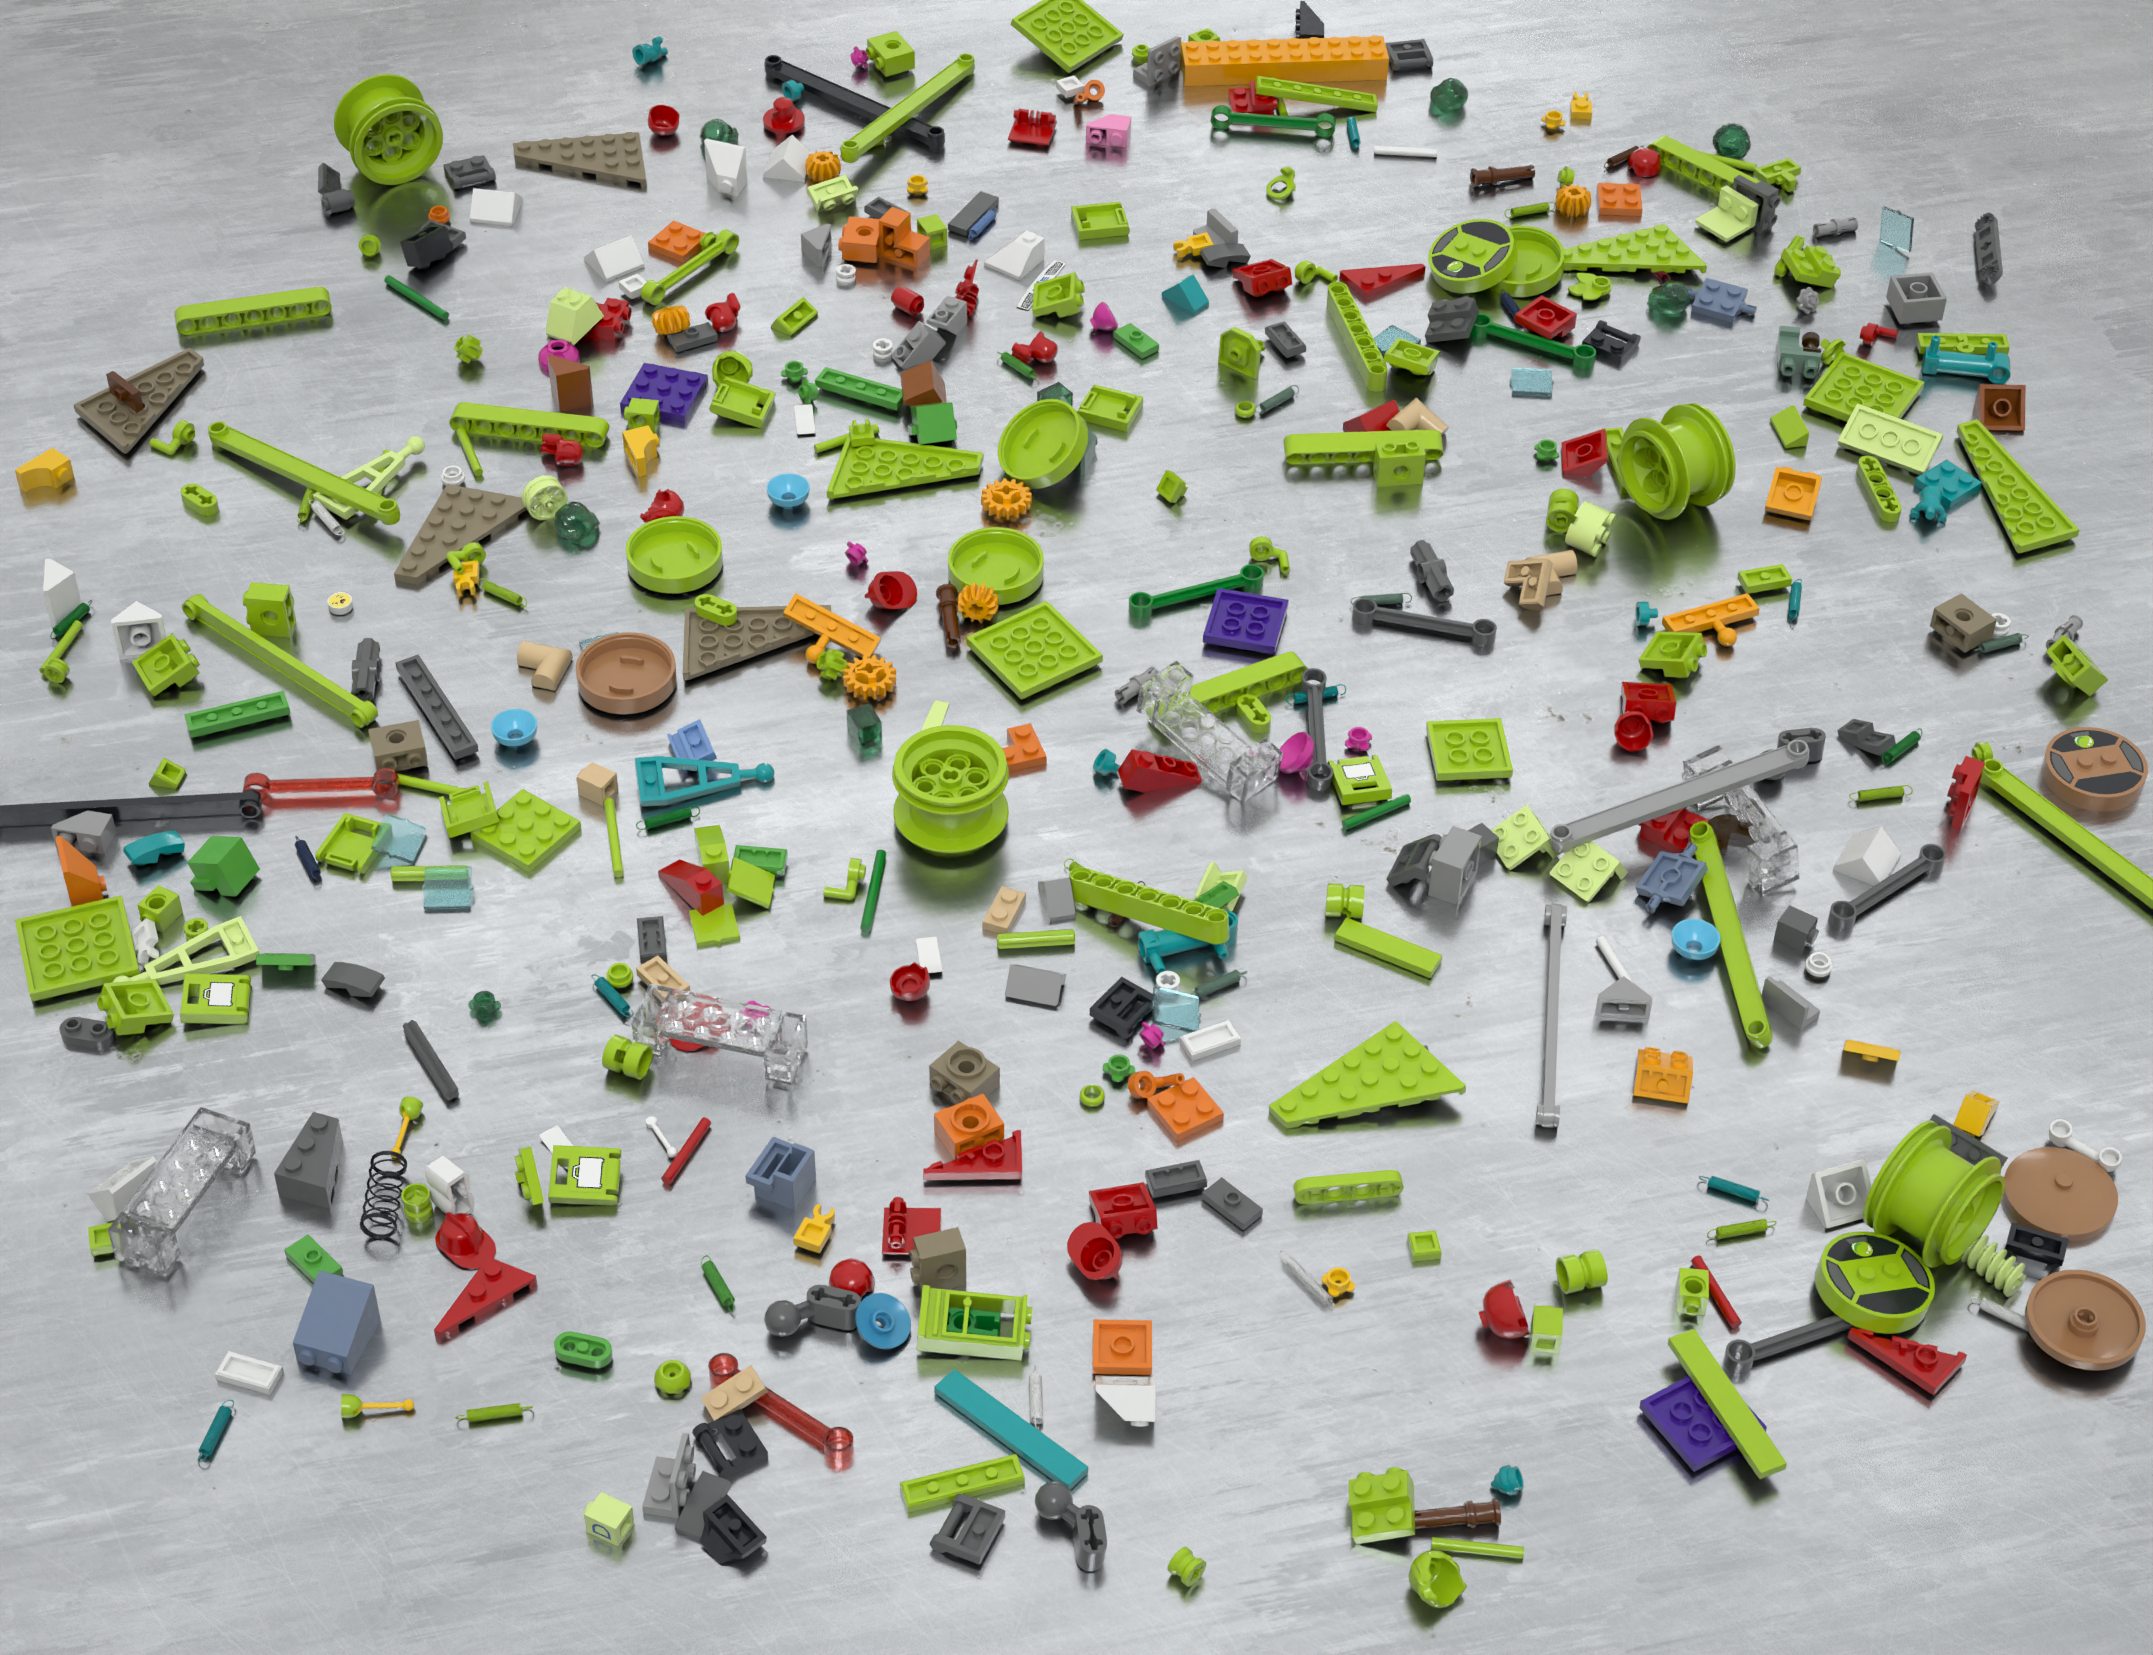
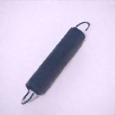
[1500,289,1520,318]
[295,836,322,881]

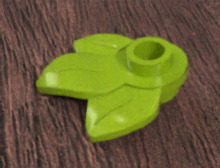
[1568,273,1612,300]

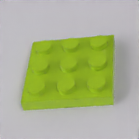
[1426,718,1513,781]
[470,789,581,873]

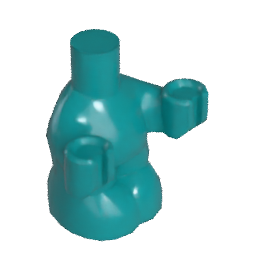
[632,36,668,66]
[1910,486,1947,523]

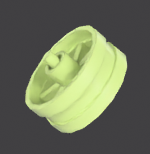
[521,476,568,520]

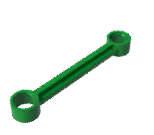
[1210,105,1336,138]
[1471,313,1596,369]
[1128,564,1264,619]

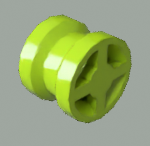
[1167,1547,1206,1587]

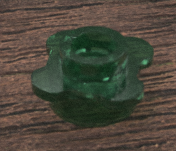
[468,991,501,1018]

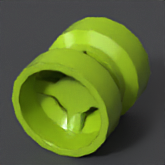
[401,1183,433,1223]

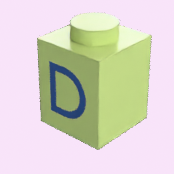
[584,1492,634,1546]

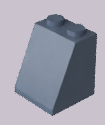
[293,1271,381,1375]

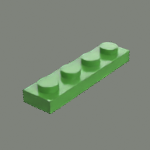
[815,367,903,411]
[184,691,291,738]

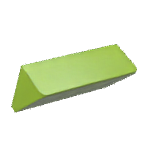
[771,297,819,336]
[1770,405,1809,448]

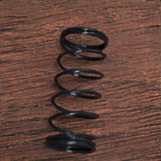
[359,1151,407,1239]

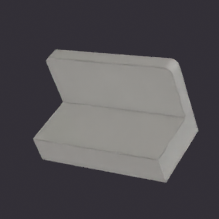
[1193,208,1238,245]
[1005,964,1067,1006]
[1762,976,1820,1030]

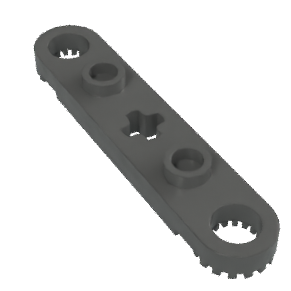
[1975,212,2003,286]

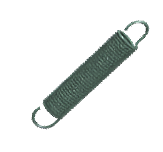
[1255,385,1299,414]
[1350,593,1412,605]
[1973,633,2029,653]
[1188,970,1248,998]

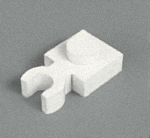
[131,918,159,966]

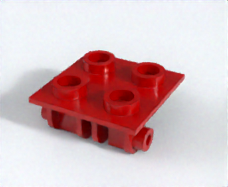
[1008,108,1057,146]
[955,259,979,317]
[882,1197,941,1254]

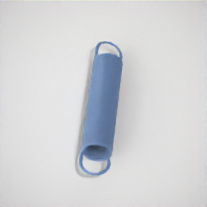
[969,208,997,240]

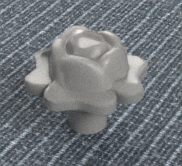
[1797,287,1819,314]

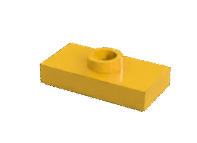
[1843,1039,1901,1062]

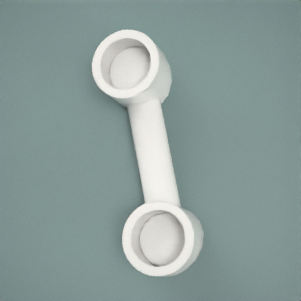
[2049,1119,2122,1172]

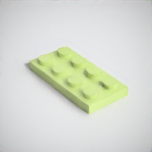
[1838,403,1943,475]

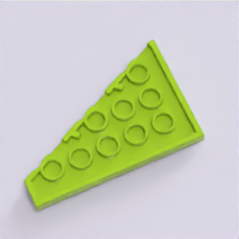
[1563,224,1707,273]
[827,434,984,499]
[1269,1021,1466,1129]

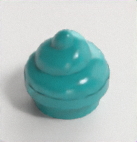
[1491,1465,1524,1496]

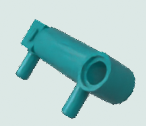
[1922,335,2010,384]
[1138,910,1238,973]

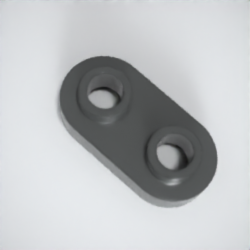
[59,1017,115,1049]

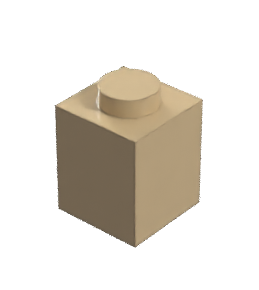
[576,762,618,806]

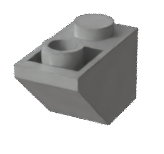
[927,296,967,335]
[891,321,946,369]
[51,811,117,854]

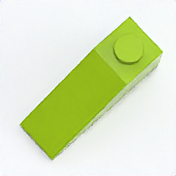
[694,825,730,884]

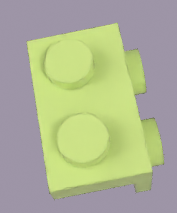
[806,175,859,212]
[1194,862,1247,911]

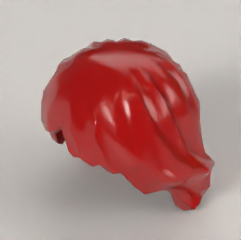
[640,489,685,523]

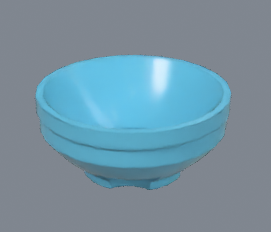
[767,473,810,509]
[491,709,537,748]
[1671,919,1720,960]

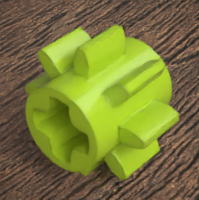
[454,334,483,364]
[817,649,847,680]

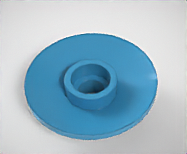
[855,1293,911,1349]

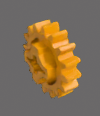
[981,478,1032,520]
[843,655,896,700]

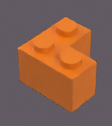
[879,207,930,268]

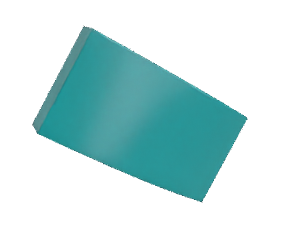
[123,831,185,865]

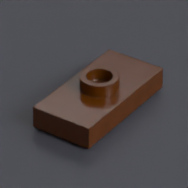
[106,371,144,413]

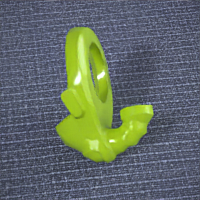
[1266,167,1296,200]
[1820,338,1846,365]

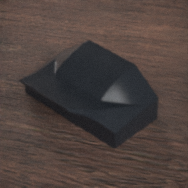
[2005,1223,2069,1280]
[700,1494,767,1564]

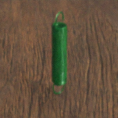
[50,600,92,640]
[1882,728,1922,764]
[636,806,700,830]

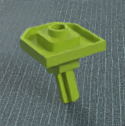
[1218,327,1266,379]

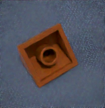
[547,354,593,412]
[900,360,947,406]
[1973,384,2026,431]

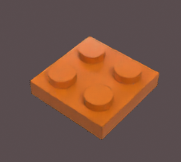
[1597,182,1643,216]
[648,220,706,263]
[1147,1077,1224,1142]
[1093,1319,1152,1375]

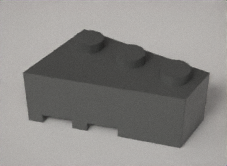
[274,1112,343,1210]

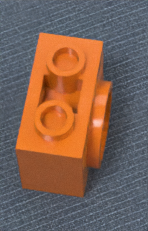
[838,216,880,263]
[934,1094,1004,1160]

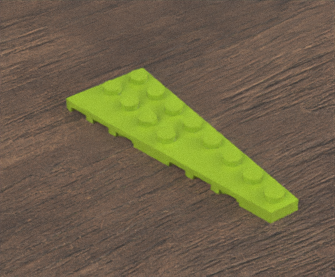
[1956,419,2079,554]

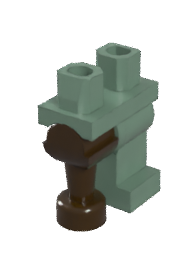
[1777,326,1822,378]

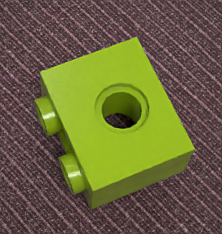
[866,31,915,77]
[1373,440,1426,487]
[243,582,296,638]
[2046,635,2109,696]

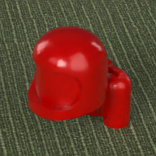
[705,293,741,333]
[1011,331,1058,365]
[540,434,583,466]

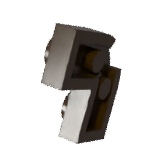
[1708,814,1761,856]

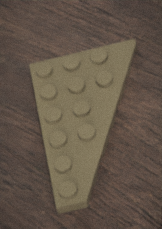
[513,132,647,187]
[74,348,204,454]
[394,484,534,585]
[683,605,831,680]

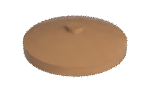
[2003,1147,2118,1242]
[2025,1270,2146,1370]

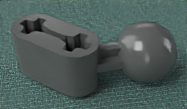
[1759,728,1826,781]
[764,1285,861,1337]
[1035,1482,1107,1572]

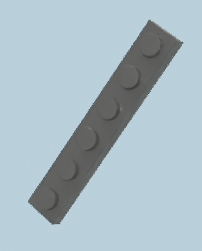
[395,654,479,760]

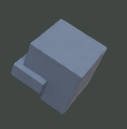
[745,1137,816,1211]

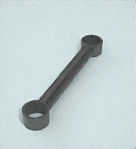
[1352,598,1497,646]
[1301,668,1333,791]
[1828,844,1946,930]
[1723,1315,1861,1374]

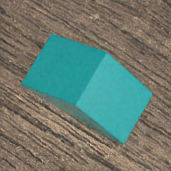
[1162,274,1209,314]

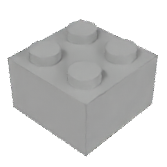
[1886,272,1947,324]
[1427,826,1482,905]

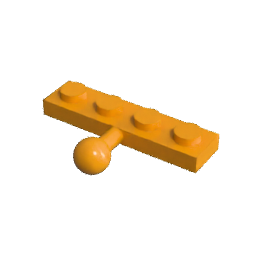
[783,593,881,664]
[1662,593,1760,647]

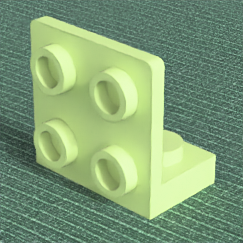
[1695,185,1759,242]
[1491,804,1561,870]
[1550,841,1628,903]

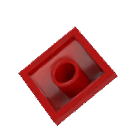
[1343,400,1400,432]

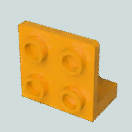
[1633,1047,1693,1103]

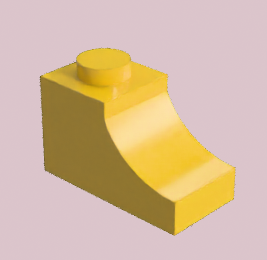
[622,425,660,477]
[15,448,74,492]
[1953,1091,2000,1137]

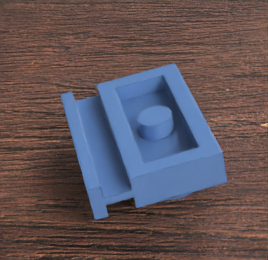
[667,719,717,774]

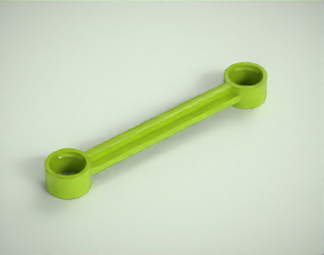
[641,229,739,305]

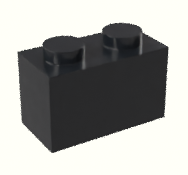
[400,225,453,269]

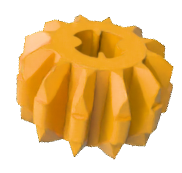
[805,150,841,182]
[1555,184,1591,218]
[652,305,691,335]
[957,582,998,624]

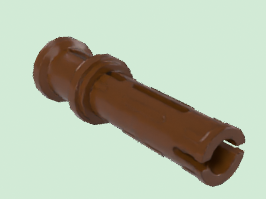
[1470,165,1535,188]
[936,584,961,648]
[1415,1498,1501,1530]

